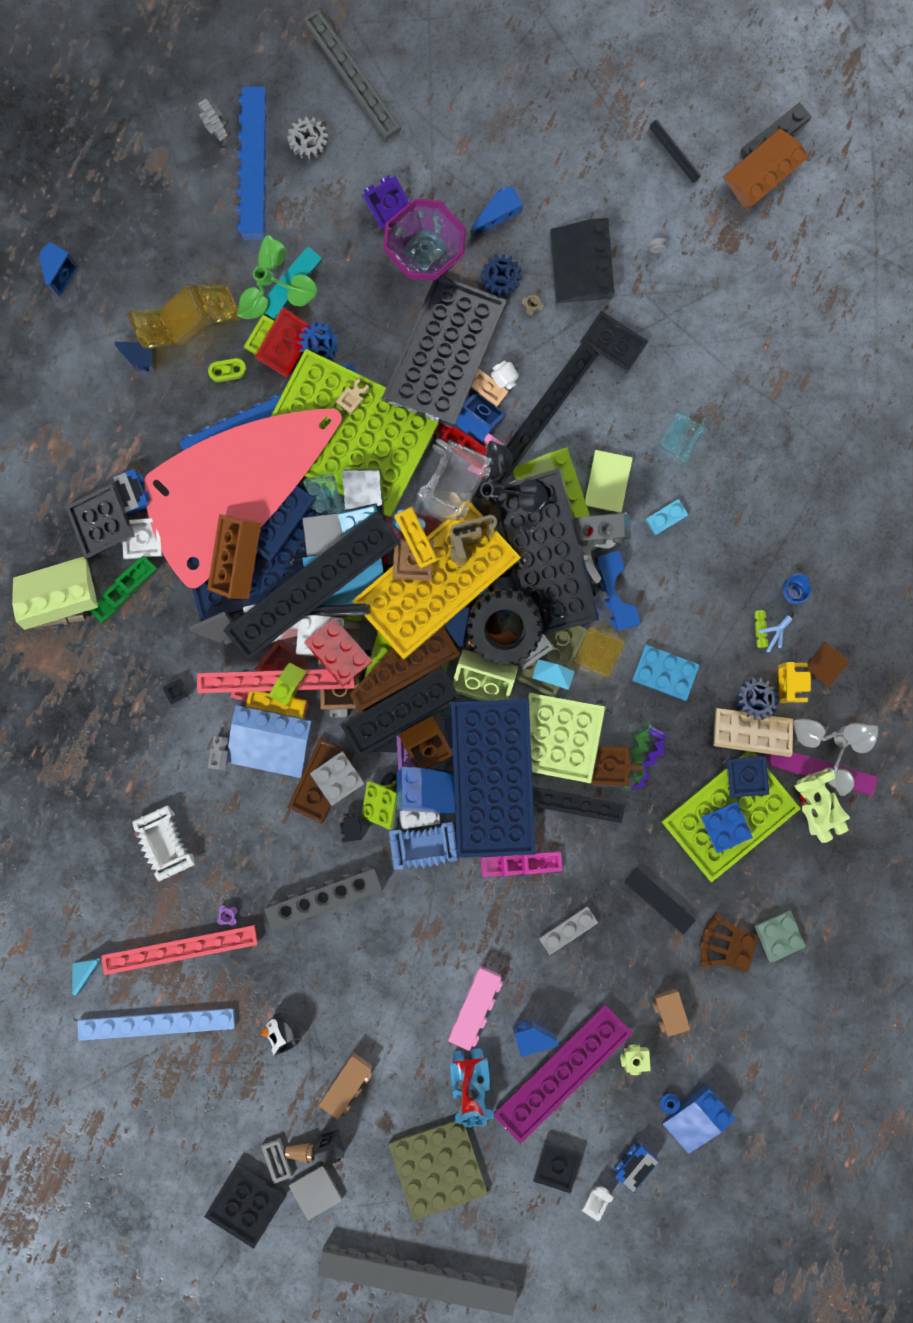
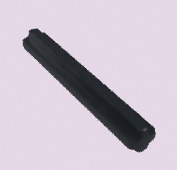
[649,120,701,183]
[306,603,371,617]

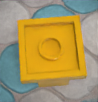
[778,662,811,703]

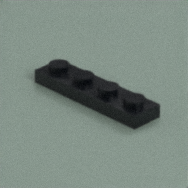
[741,102,812,156]

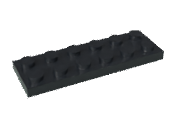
[340,666,461,758]

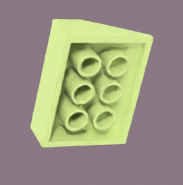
[12,556,98,630]

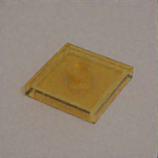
[574,627,624,678]

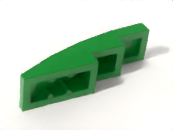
[90,555,157,624]

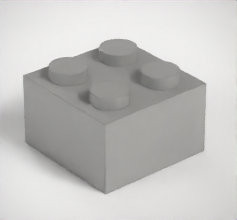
[310,751,366,806]

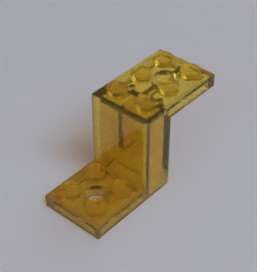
[127,285,242,349]

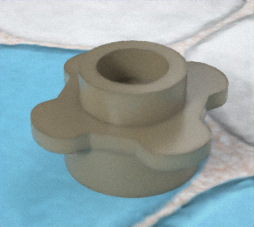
[522,293,544,315]

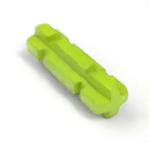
[754,610,768,648]

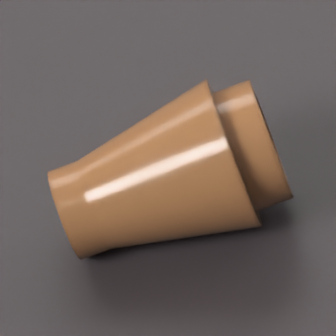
[285,1143,315,1163]

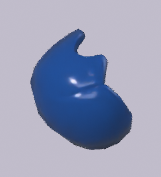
[782,573,812,605]

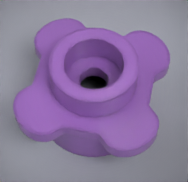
[217,906,238,926]

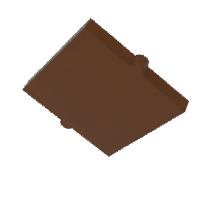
[805,642,850,688]

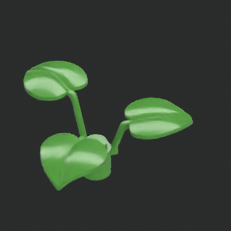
[236,235,317,319]

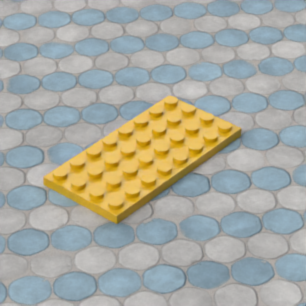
[352,501,521,660]

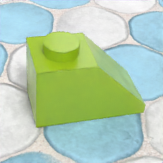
[269,663,307,706]

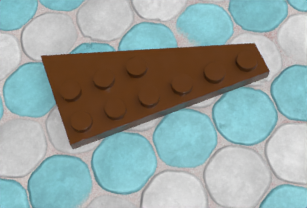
[349,626,460,712]

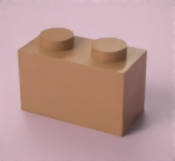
[652,989,690,1037]

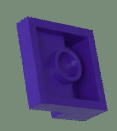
[361,175,410,229]

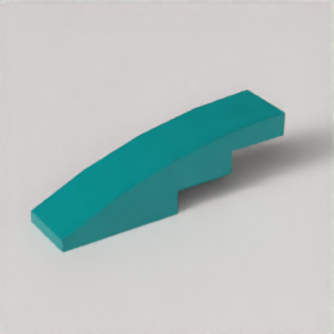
[265,247,322,321]

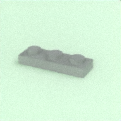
[539,906,598,955]

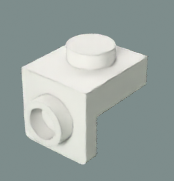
[581,1186,614,1221]

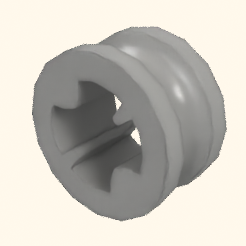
[649,238,667,253]
[432,438,451,456]

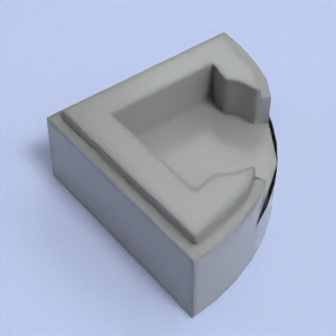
[330,709,349,718]

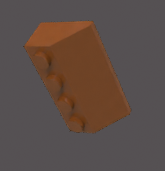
[723,128,809,208]
[207,514,261,599]

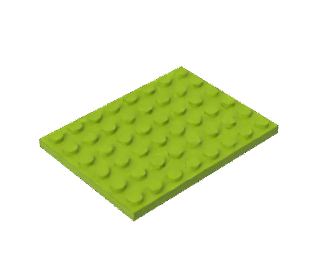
[271,349,439,519]

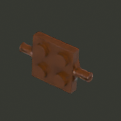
[589,746,643,786]

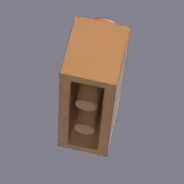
[319,1052,373,1119]

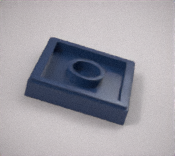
[726,756,769,798]

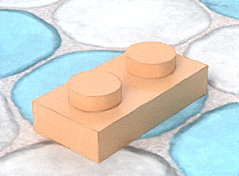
[471,369,509,407]

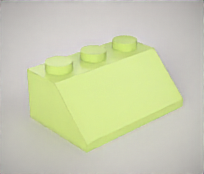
[452,649,519,701]

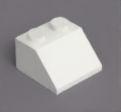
[296,615,344,658]

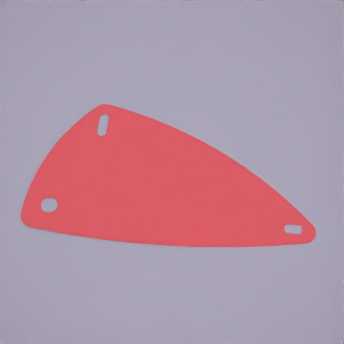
[144,409,342,588]

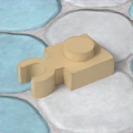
[336,379,369,415]

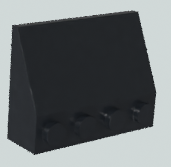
[550,218,614,303]

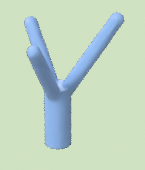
[759,615,792,652]

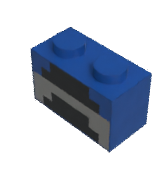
[113,469,151,516]
[613,1141,659,1193]

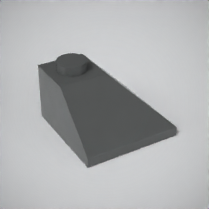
[189,612,233,645]

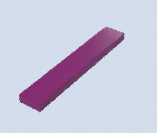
[762,752,878,796]

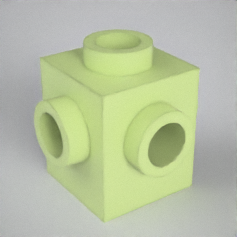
[620,1045,651,1075]

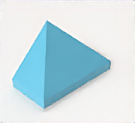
[532,660,575,690]
[72,958,102,996]

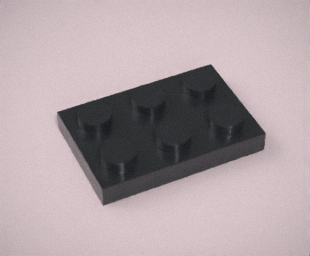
[580,311,648,374]

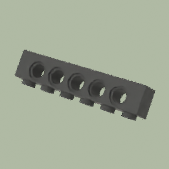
[574,513,631,546]
[264,866,383,931]

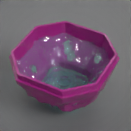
[383,199,466,280]

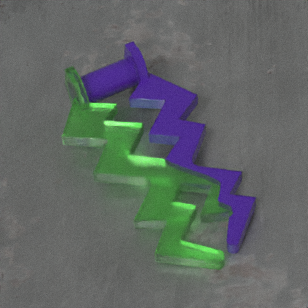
[625,724,667,790]

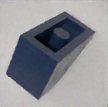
[115,341,157,373]
[444,607,469,647]

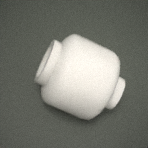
[491,360,519,390]

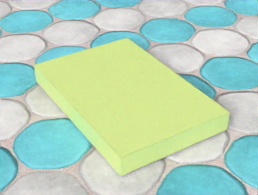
[585,450,632,514]

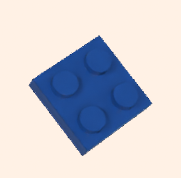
[700,802,753,853]

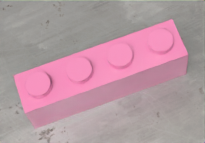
[448,966,503,1051]

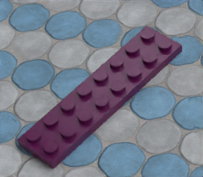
[493,1004,633,1144]

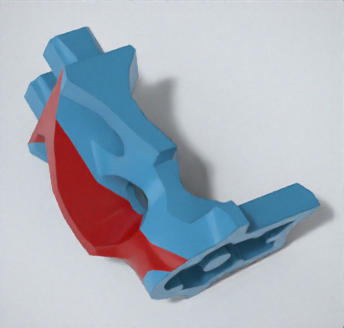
[450,1049,494,1128]

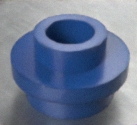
[660,1093,680,1114]

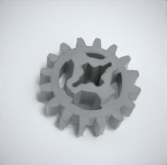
[198,99,228,141]
[287,116,328,159]

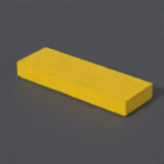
[394,507,438,569]
[246,691,307,719]

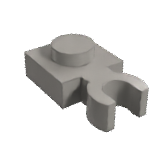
[208,736,228,771]

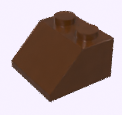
[398,716,453,769]

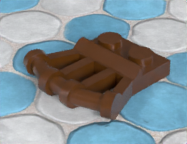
[698,912,759,972]

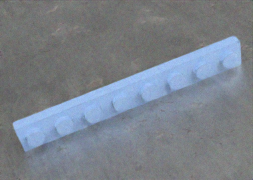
[78,1008,235,1041]

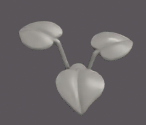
[793,719,879,796]

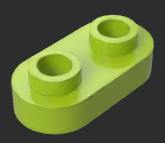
[208,358,247,382]

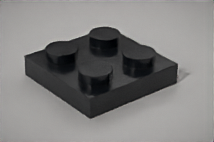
[533,1141,582,1194]

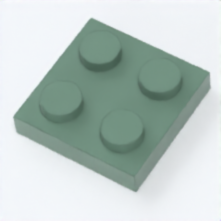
[754,910,806,962]

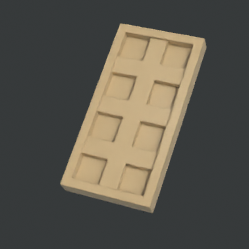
[713,708,793,757]

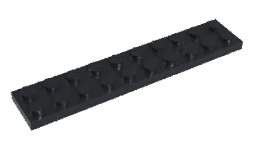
[223,511,401,660]

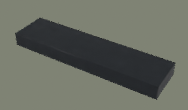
[625,868,696,935]

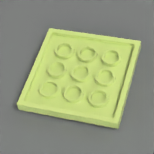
[528,693,606,783]

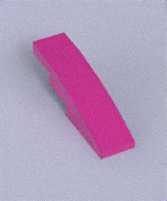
[480,851,562,877]

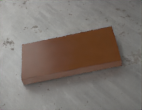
[287,738,355,824]

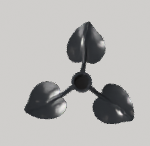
[474,441,548,524]

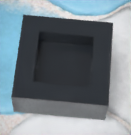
[162,679,189,705]

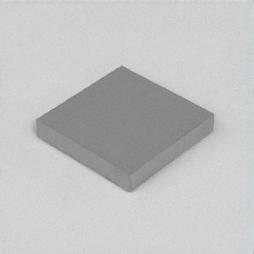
[303,514,344,557]
[289,1164,342,1220]

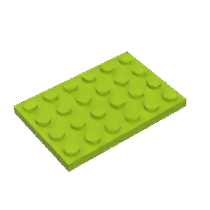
[661,751,801,883]

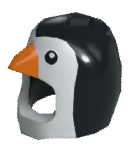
[261,1013,302,1056]

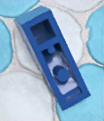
[471,186,523,237]

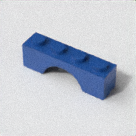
[593,551,641,632]

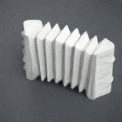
[132,805,195,882]

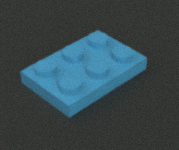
[632,645,699,701]

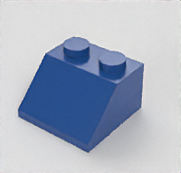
[39,242,79,298]
[455,392,507,445]
[513,1020,559,1057]

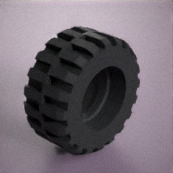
[467,587,543,666]

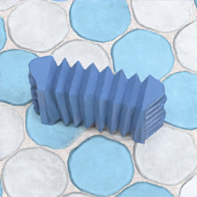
[389,822,459,870]

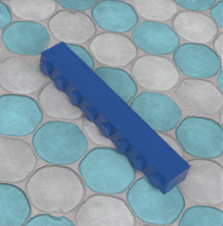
[237,87,267,240]

